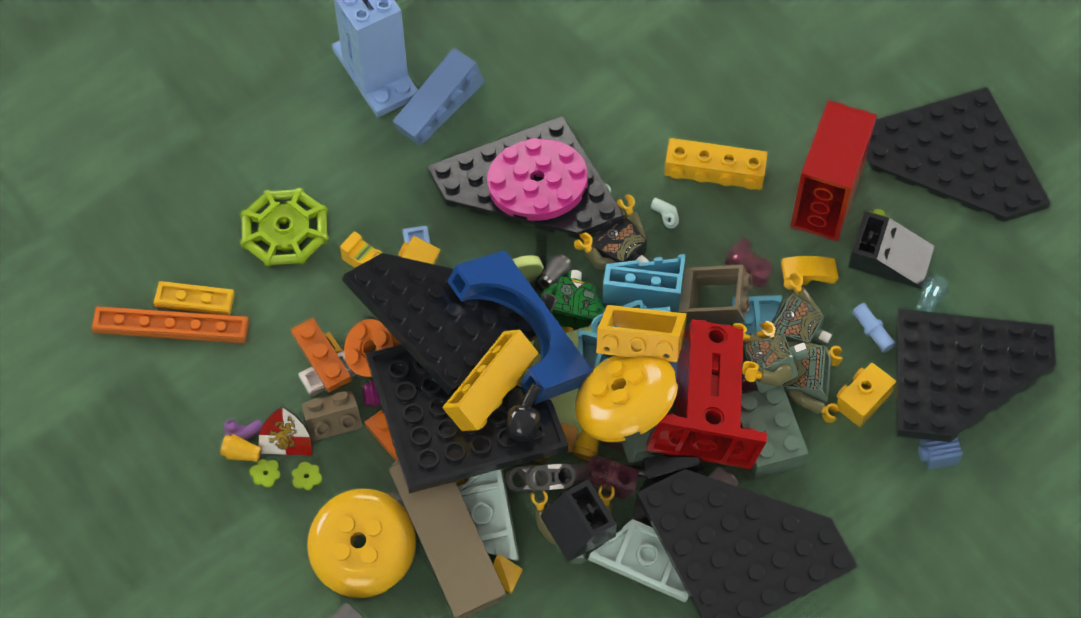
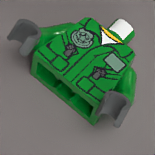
[539,270,606,330]

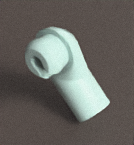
[650,198,679,229]

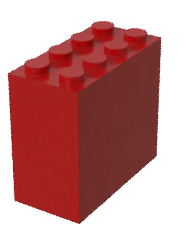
[790,100,877,242]

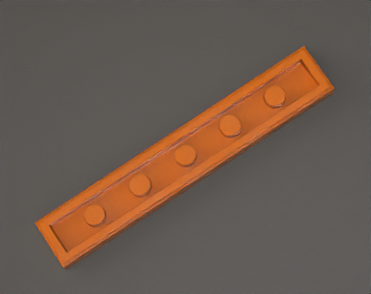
[91,306,250,344]

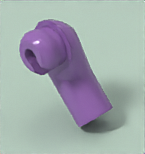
[223,419,262,440]

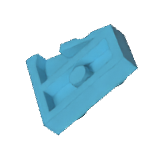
[732,295,782,347]

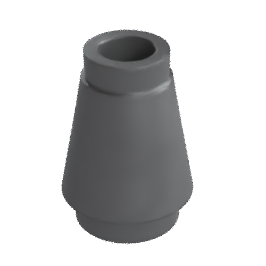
[538,254,572,290]

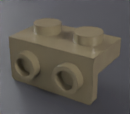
[301,390,362,441]

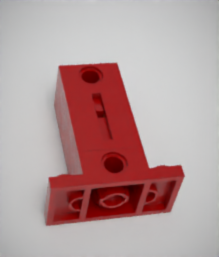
[646,319,767,469]

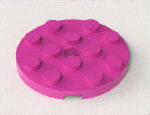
[487,138,588,221]

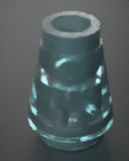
[917,275,949,312]

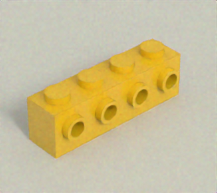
[664,138,768,190]
[442,330,538,431]

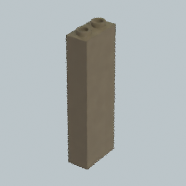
[389,460,508,618]

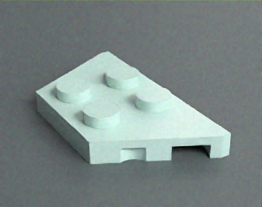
[457,469,520,561]
[588,519,689,602]

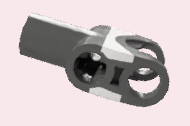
[505,462,591,492]

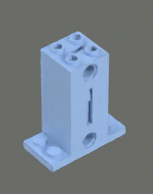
[332,0,418,118]

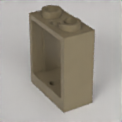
[678,264,752,325]

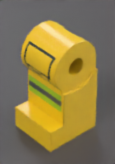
[340,231,383,268]

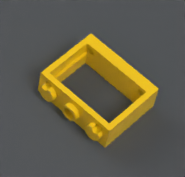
[596,305,686,362]

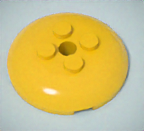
[575,355,678,442]
[307,488,416,598]

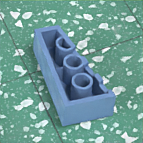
[393,48,485,146]

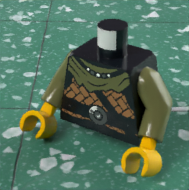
[574,194,651,271]

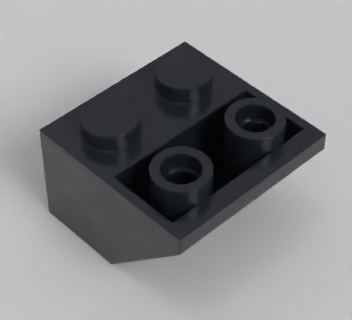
[541,479,617,562]

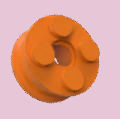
[344,319,401,377]

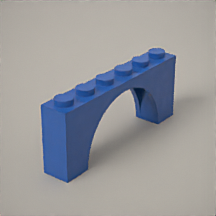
[447,250,593,405]

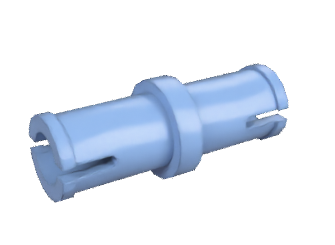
[852,303,896,353]

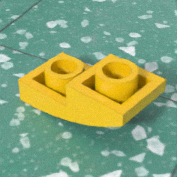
[781,256,839,286]

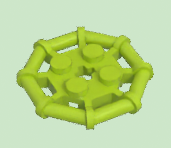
[240,187,329,267]

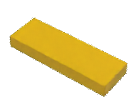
[153,281,235,315]

